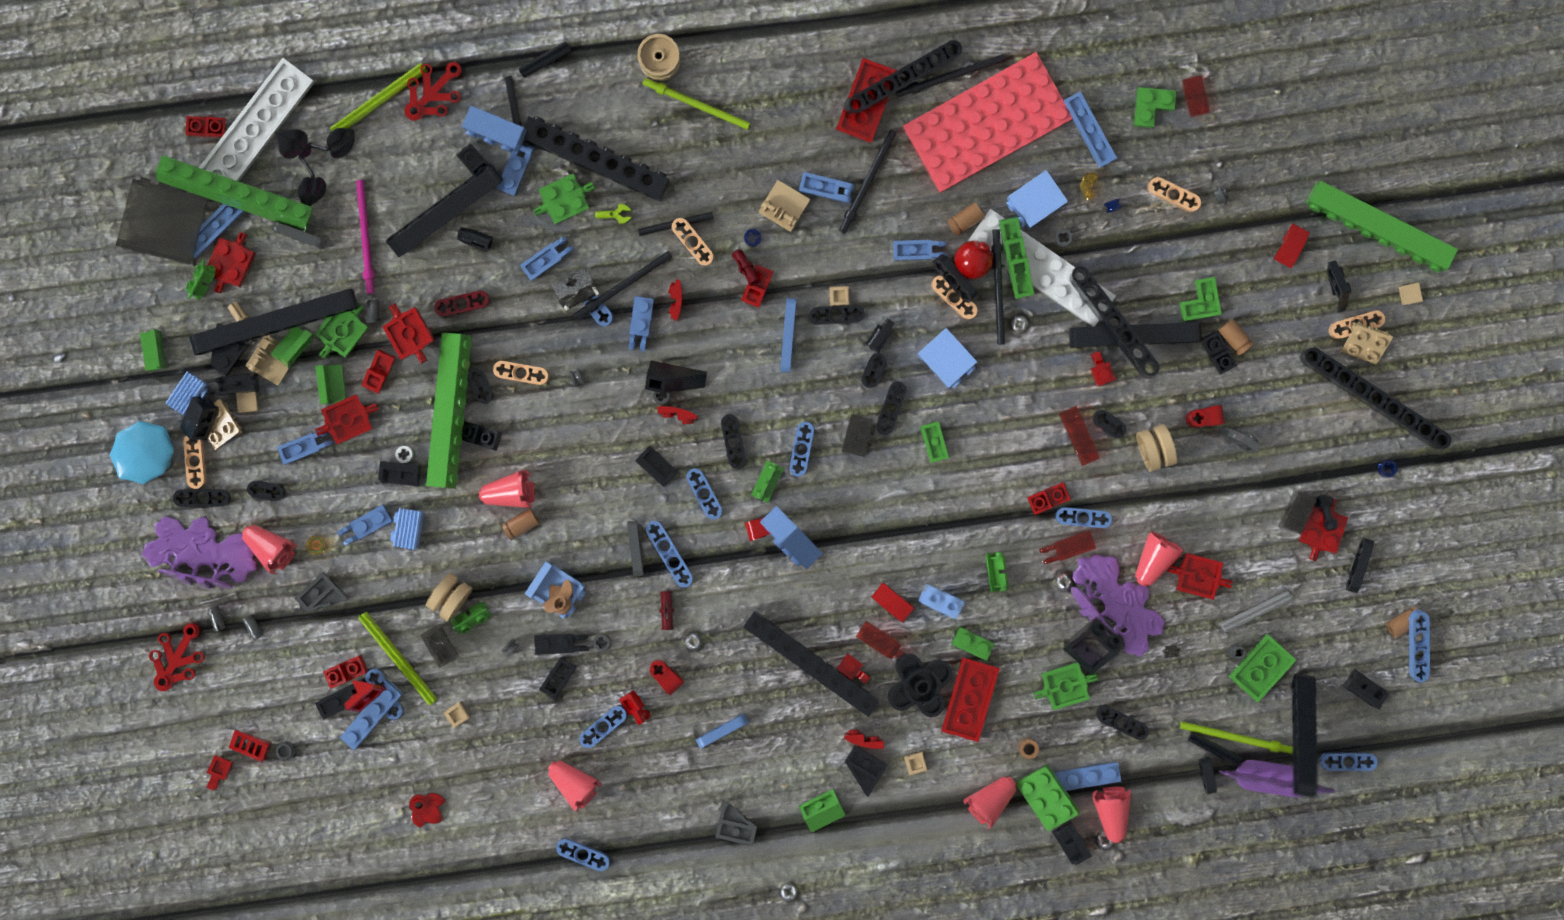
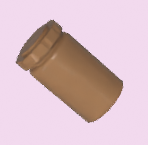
[947,202,985,236]
[1218,318,1254,355]
[502,508,540,541]
[1386,606,1422,639]
[1017,737,1039,759]

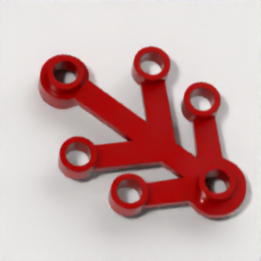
[404,62,462,121]
[149,623,205,691]

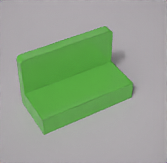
[271,327,313,368]
[140,329,167,371]
[315,364,347,405]
[799,789,846,832]

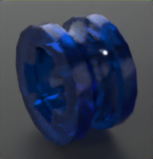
[1104,198,1123,213]
[744,229,761,247]
[1378,460,1398,477]

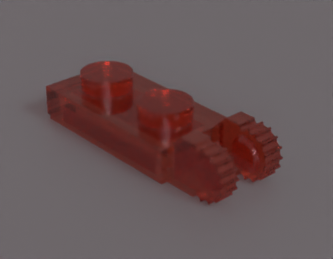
[1039,530,1096,565]

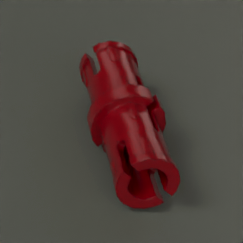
[731,249,760,286]
[659,591,675,630]

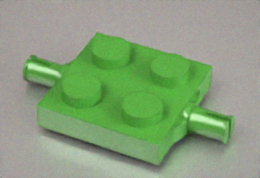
[533,173,595,224]
[314,303,369,359]
[1033,662,1098,711]

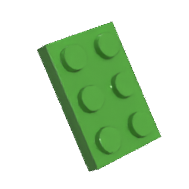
[1228,634,1296,703]
[1016,764,1080,831]

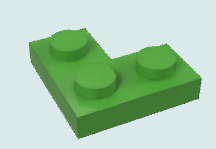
[1134,87,1176,128]
[1179,277,1222,322]

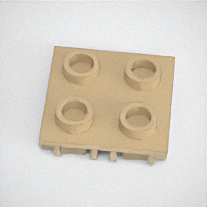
[758,180,810,232]
[1340,322,1393,365]
[246,335,290,386]
[207,399,242,450]

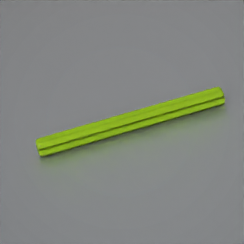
[330,63,427,131]
[358,612,437,705]

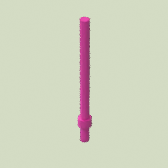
[356,180,375,295]

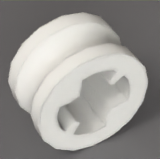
[395,446,414,463]

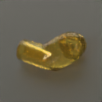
[1080,172,1097,201]

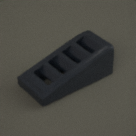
[539,657,577,701]

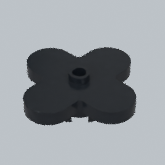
[888,653,952,717]

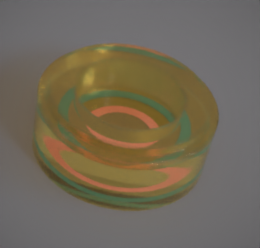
[306,536,326,555]

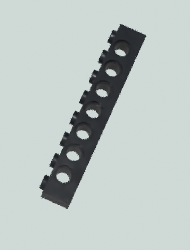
[523,116,670,202]
[743,610,880,717]

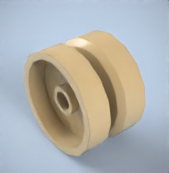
[637,34,681,81]
[1136,424,1177,472]
[425,572,473,622]

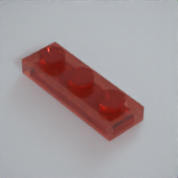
[1058,406,1100,466]

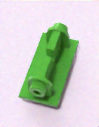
[185,259,216,300]
[751,461,784,503]
[986,552,1009,592]
[451,601,493,634]

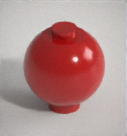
[954,241,993,280]

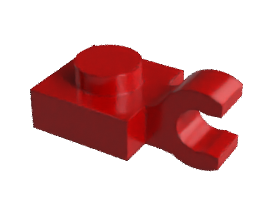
[1090,351,1116,386]
[836,653,870,684]
[619,690,651,725]
[206,755,234,791]

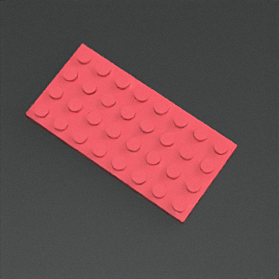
[903,52,1073,193]

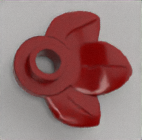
[409,793,445,828]

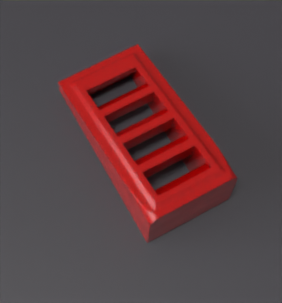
[228,730,272,762]

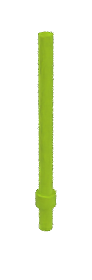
[642,77,750,130]
[1180,721,1293,755]

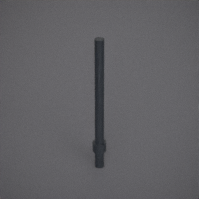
[896,54,1006,98]
[839,129,897,234]
[991,229,1005,345]
[573,251,672,320]

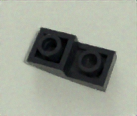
[456,143,488,175]
[1201,330,1237,375]
[462,421,502,451]

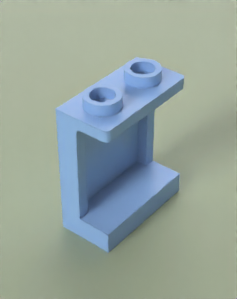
[1006,170,1068,230]
[917,328,977,389]
[525,561,586,619]
[918,584,964,619]

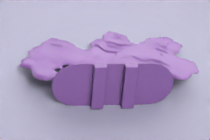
[142,516,257,589]
[1071,554,1165,657]
[1219,760,1336,797]

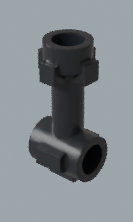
[1314,494,1338,531]

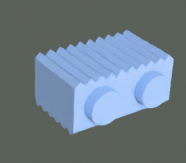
[165,371,210,416]
[390,508,425,550]

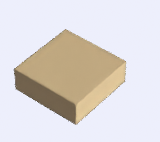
[1398,283,1423,306]
[829,286,849,306]
[236,392,259,413]
[443,701,471,728]
[904,751,928,776]

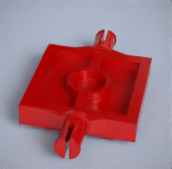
[207,232,256,294]
[382,303,435,364]
[315,394,378,445]
[1298,499,1348,562]
[1167,553,1233,600]

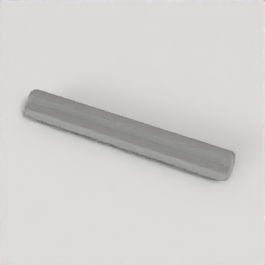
[1221,591,1293,632]

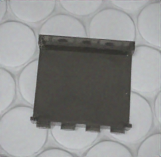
[116,177,212,266]

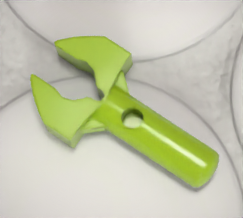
[595,204,632,224]

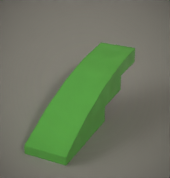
[998,216,1034,299]

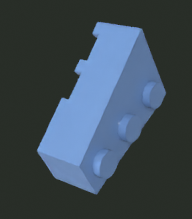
[462,106,527,153]
[760,506,823,570]

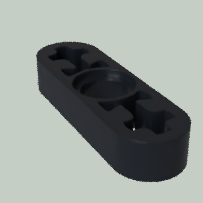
[933,254,977,303]
[809,305,865,325]
[876,382,906,435]
[721,414,746,469]
[173,489,231,507]
[1346,538,1374,593]
[1096,705,1149,740]

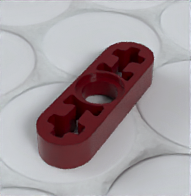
[434,291,490,317]

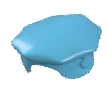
[110,421,174,484]

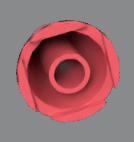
[479,470,535,508]
[242,525,297,574]
[1135,531,1184,587]
[548,760,602,812]
[964,776,1017,829]
[1092,786,1132,843]

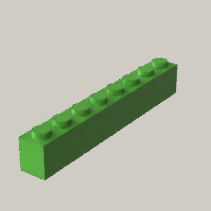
[155,155,313,232]
[1305,180,1458,273]
[426,333,472,489]

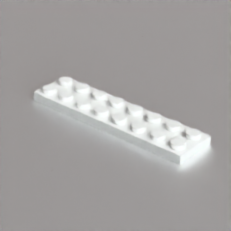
[199,58,314,182]
[968,209,1116,327]

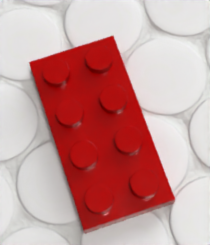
[836,58,897,143]
[941,657,1000,742]

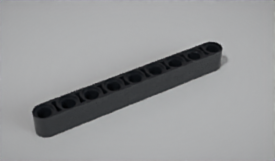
[189,289,359,356]
[1300,348,1452,449]

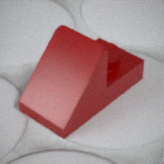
[344,680,386,713]

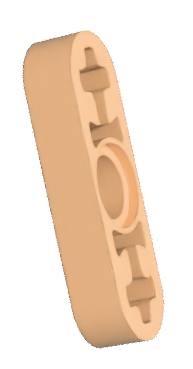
[1148,177,1201,212]
[672,218,713,265]
[932,275,977,320]
[1329,311,1385,339]
[493,361,549,385]
[183,436,207,489]

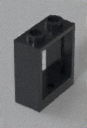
[1063,617,1125,675]

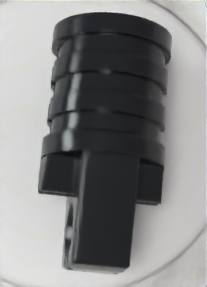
[457,227,493,252]
[865,318,895,353]

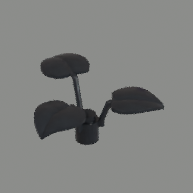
[275,127,355,206]

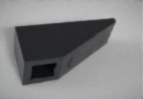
[645,361,707,393]

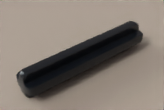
[519,42,571,78]
[1188,732,1242,766]

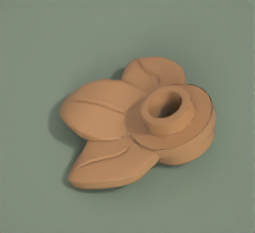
[542,579,573,615]

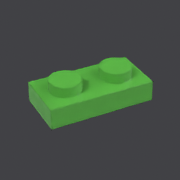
[920,421,949,463]
[952,627,995,661]

